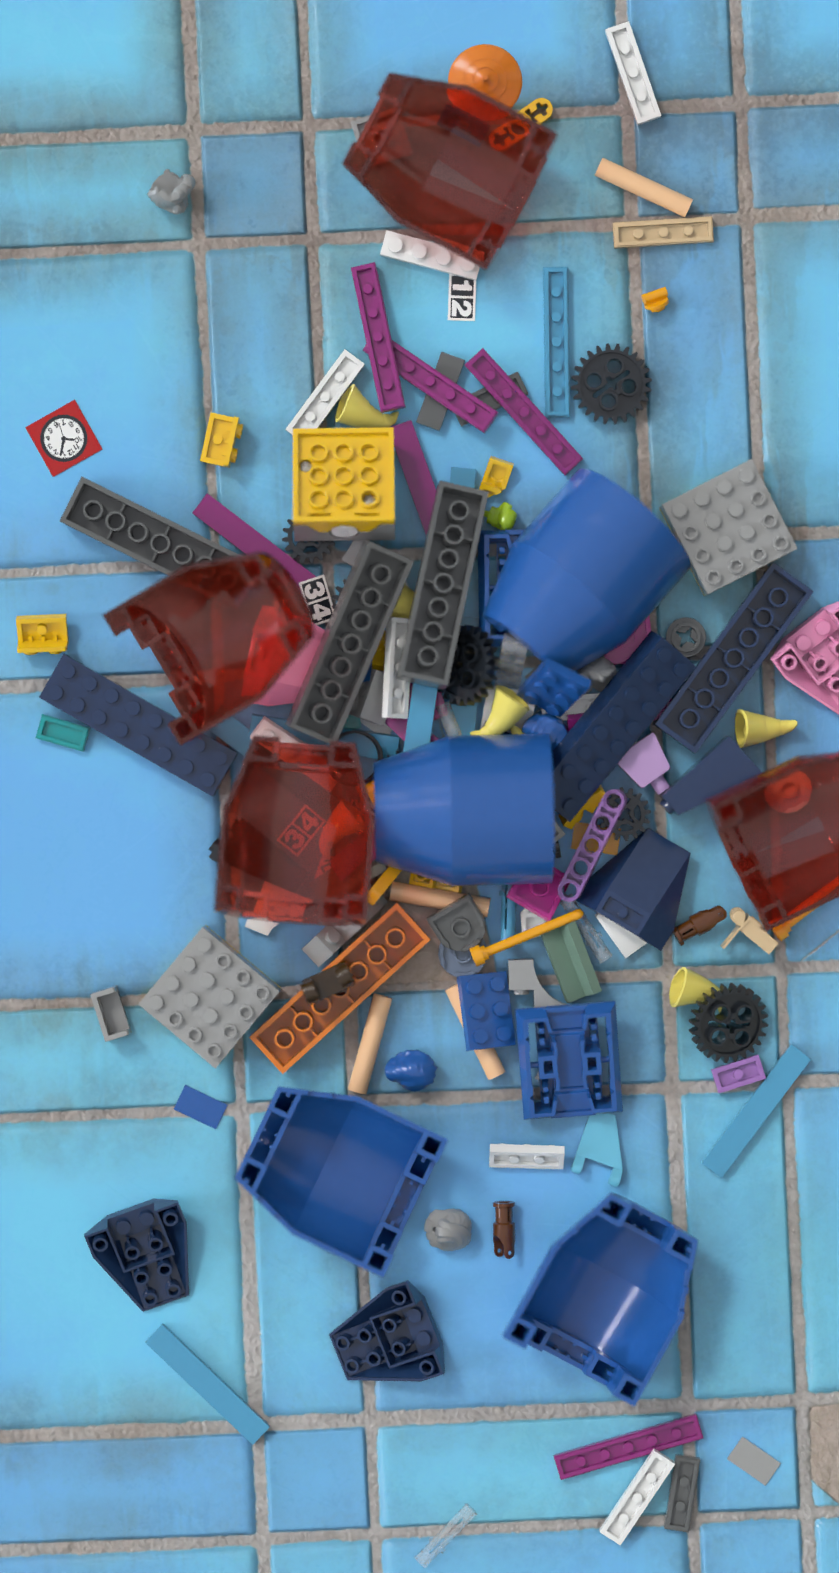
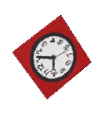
[25,400,102,477]

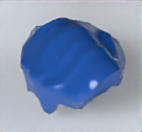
[522,713,568,753]
[385,1049,438,1092]

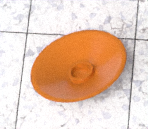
[448,44,522,119]

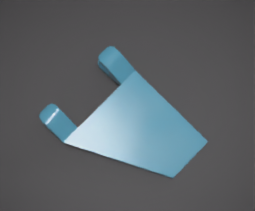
[571,1113,623,1187]

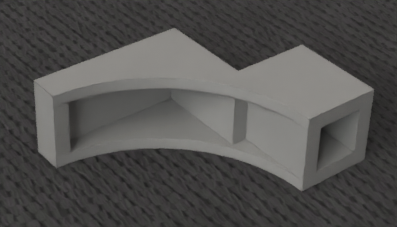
[302,884,388,967]
[508,958,568,1007]

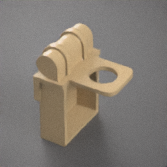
[720,907,779,954]

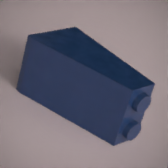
[659,736,763,815]

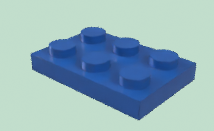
[517,658,592,717]
[457,971,516,1051]

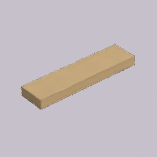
[612,216,714,249]

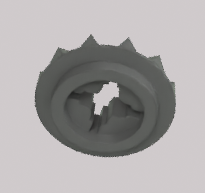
[666,617,706,657]

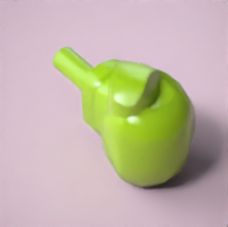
[484,502,517,530]

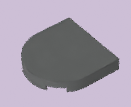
[426,893,486,952]

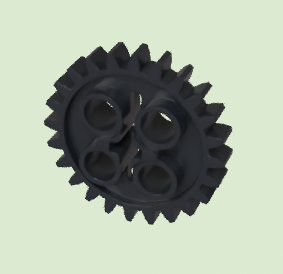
[571,343,652,425]
[438,625,500,706]
[689,982,769,1063]

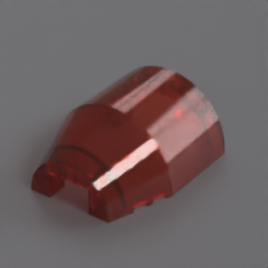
[342,72,558,270]
[102,552,314,745]
[214,735,375,926]
[705,751,839,931]

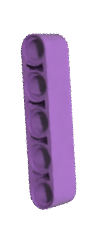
[558,789,627,902]

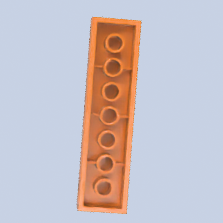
[249,902,431,1074]

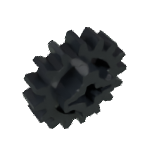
[282,519,335,564]
[597,787,651,841]

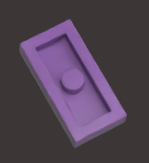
[711,1054,766,1093]

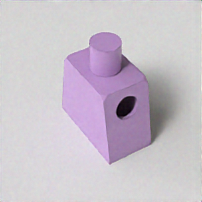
[617,732,671,795]

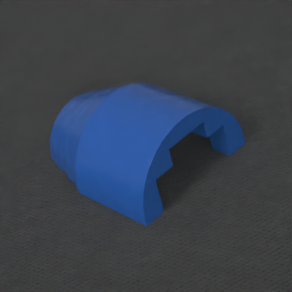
[482,469,691,672]
[374,733,554,886]
[234,1086,448,1278]
[502,1192,698,1407]

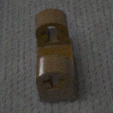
[300,961,356,1005]

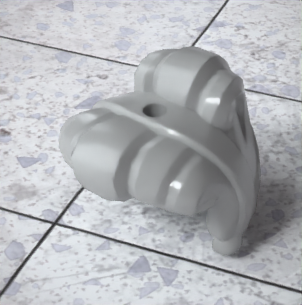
[147,169,195,215]
[577,657,617,694]
[424,1209,472,1251]

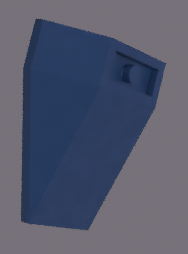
[576,828,691,951]
[84,1198,189,1312]
[329,1280,445,1382]

